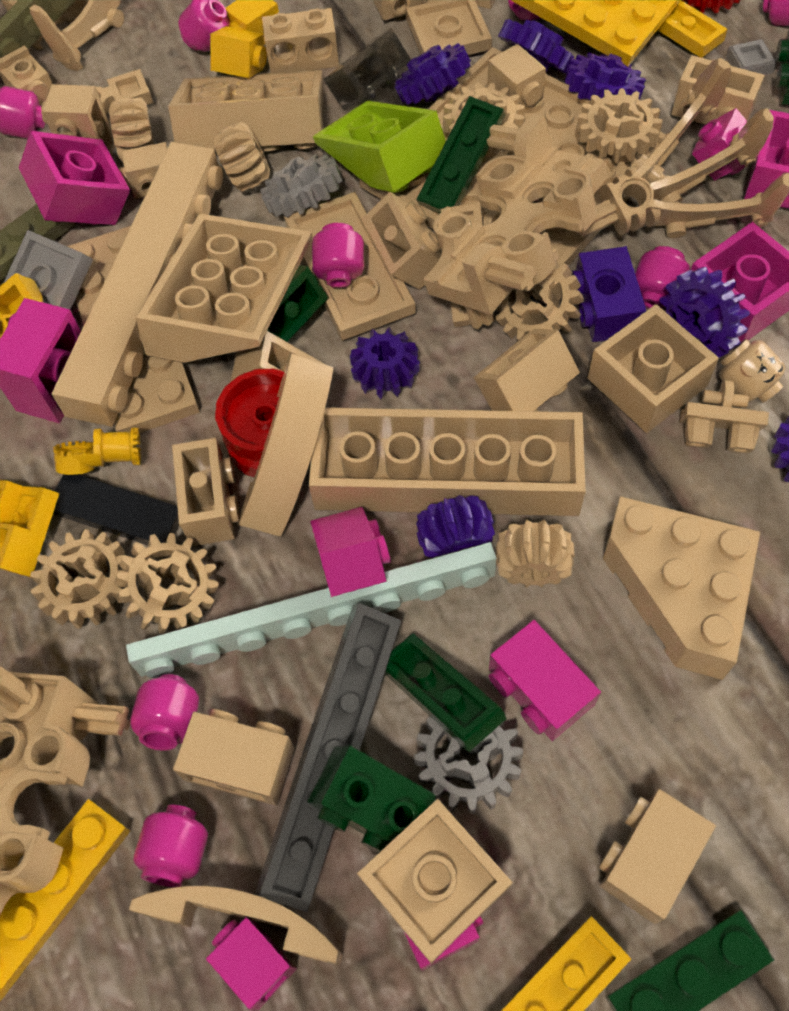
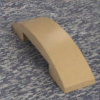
[238,353,334,537]
[129,886,343,966]

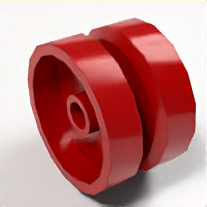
[215,368,284,478]

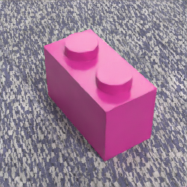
[310,507,391,597]
[488,620,601,742]

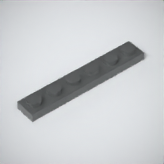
[255,603,401,912]

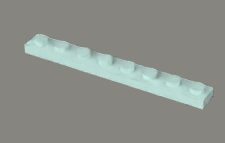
[126,542,497,678]

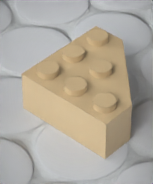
[603,496,760,680]

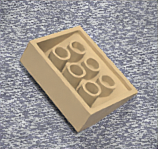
[168,70,324,151]
[136,213,313,363]

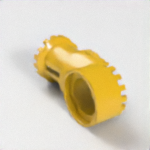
[53,427,141,475]

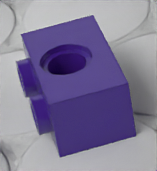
[571,246,647,343]

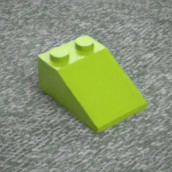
[312,101,446,193]

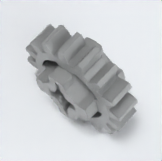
[260,154,343,217]
[414,717,523,814]

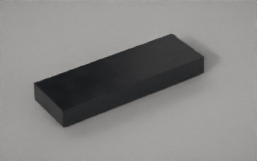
[53,474,179,545]

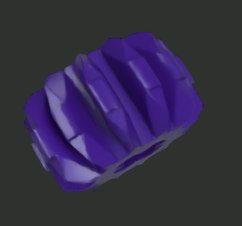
[350,326,420,399]
[416,495,495,558]

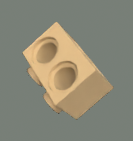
[262,8,339,73]

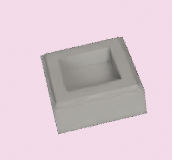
[726,39,776,75]

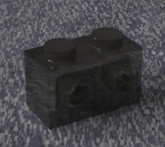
[323,28,411,110]

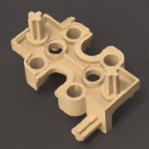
[423,113,609,329]
[0,666,131,915]

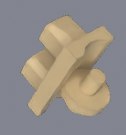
[679,380,769,453]

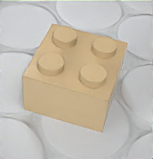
[588,304,719,433]

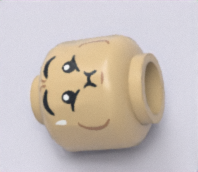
[719,339,786,403]

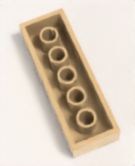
[309,408,586,516]

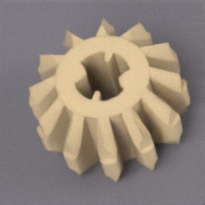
[109,97,154,162]
[213,122,270,192]
[496,520,575,588]

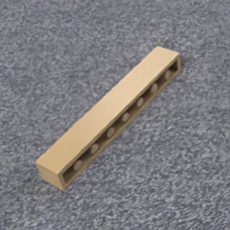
[52,141,223,427]

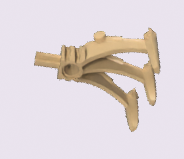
[0,0,124,71]
[576,58,789,238]

